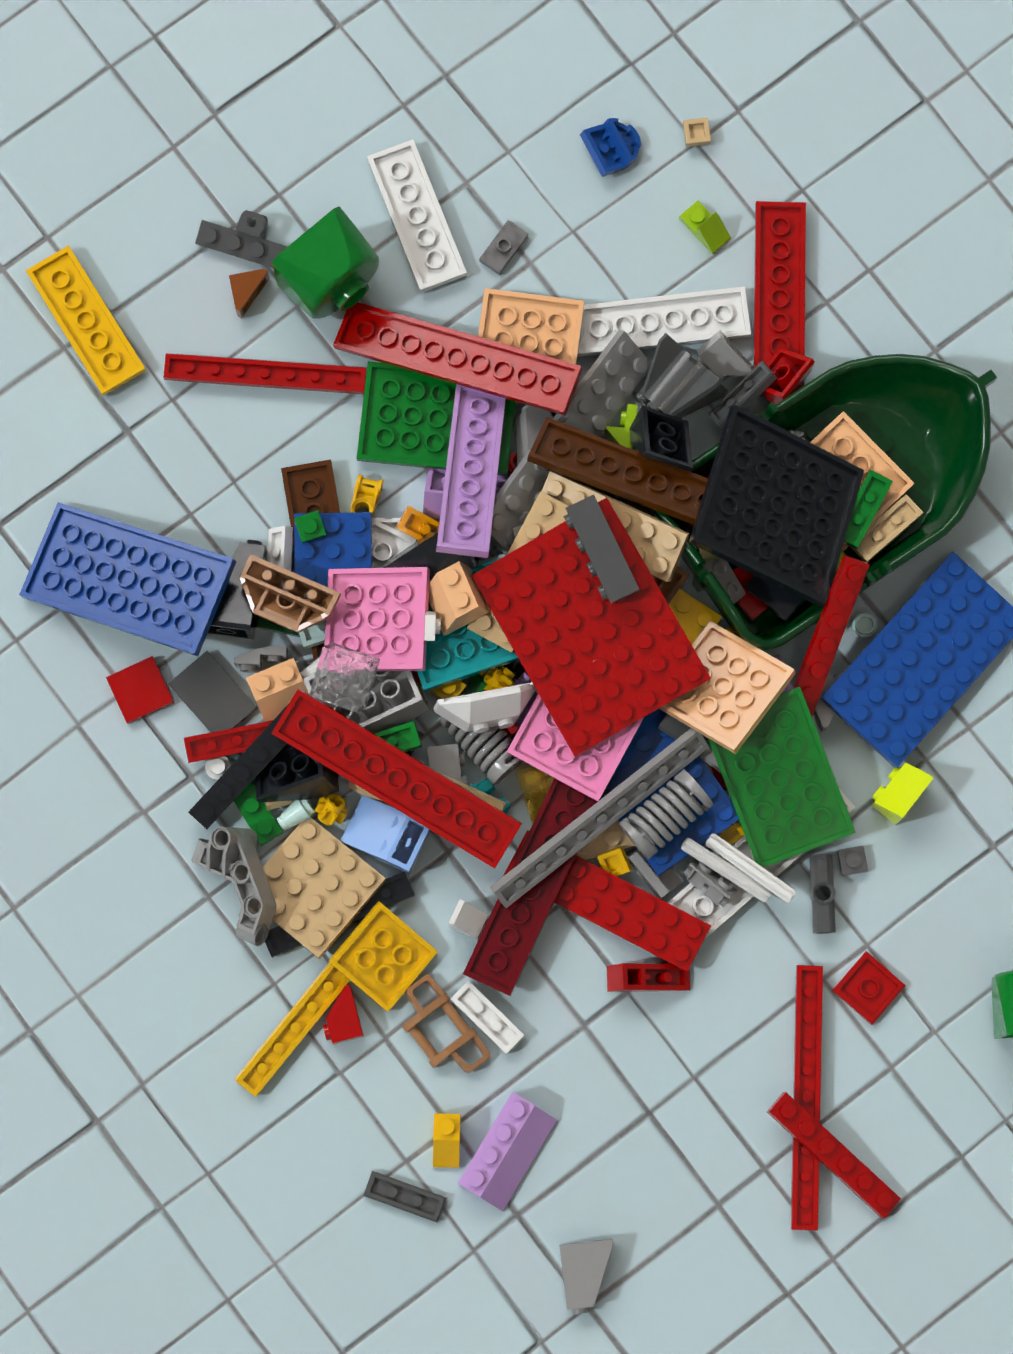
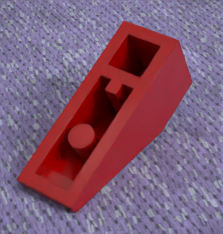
[607,963,690,992]

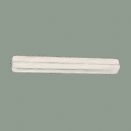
[705,833,796,903]
[681,838,772,902]

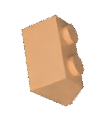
[429,561,489,636]
[246,658,309,722]

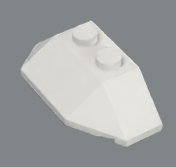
[434,682,536,733]

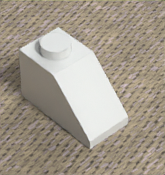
[449,899,489,941]

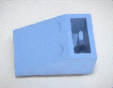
[340,795,431,875]

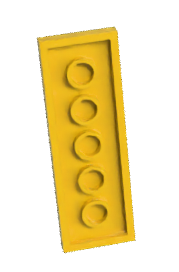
[25,245,146,396]

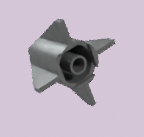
[636,333,728,419]

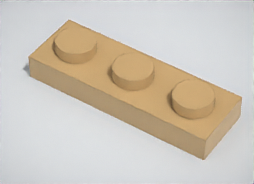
[850,494,924,563]

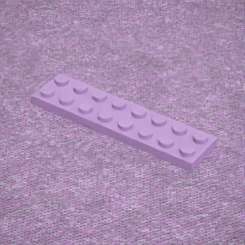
[436,384,506,558]

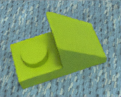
[679,200,731,254]
[604,404,638,449]

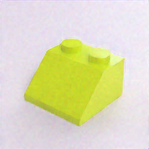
[871,762,933,825]

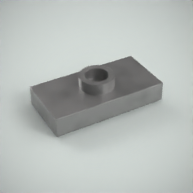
[479,220,528,275]

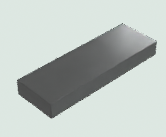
[708,361,777,431]
[363,1171,446,1223]

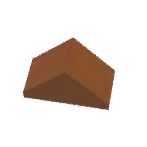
[229,268,270,319]

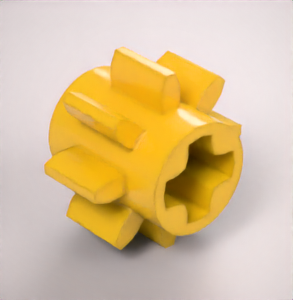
[484,666,515,691]
[314,794,348,825]

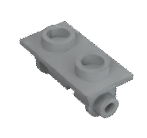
[704,558,746,604]
[684,859,738,907]

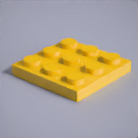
[328,901,438,1012]

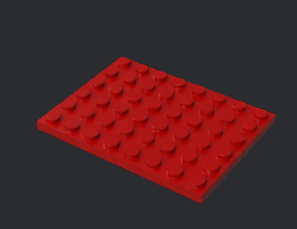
[471,497,711,756]

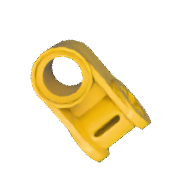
[351,474,384,518]

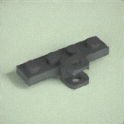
[195,210,288,268]

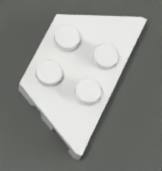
[372,518,418,568]

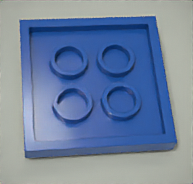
[294,512,372,587]

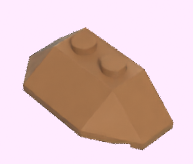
[239,554,341,633]

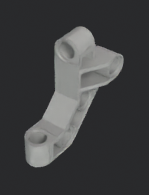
[191,827,276,946]

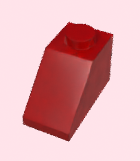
[323,985,364,1045]

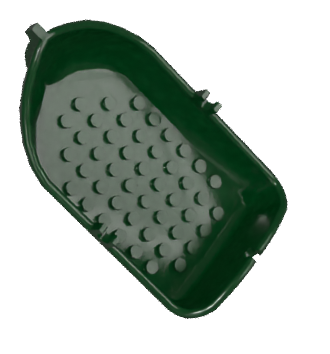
[654,354,997,650]

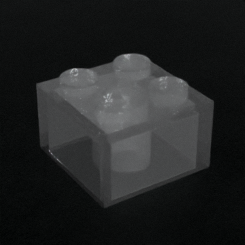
[310,642,380,713]

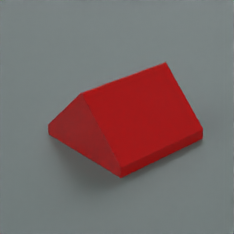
[761,347,815,405]

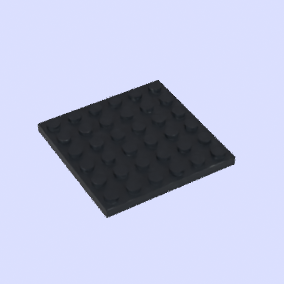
[689,405,864,607]

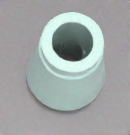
[277,799,316,831]

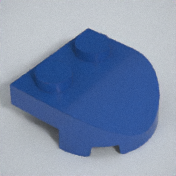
[580,118,641,177]

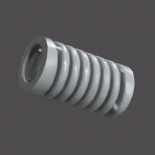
[439,692,524,786]
[619,769,714,860]

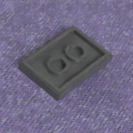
[168,651,257,732]

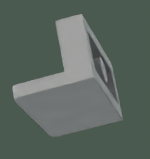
[628,851,683,900]

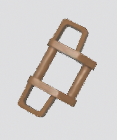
[402,975,490,1073]

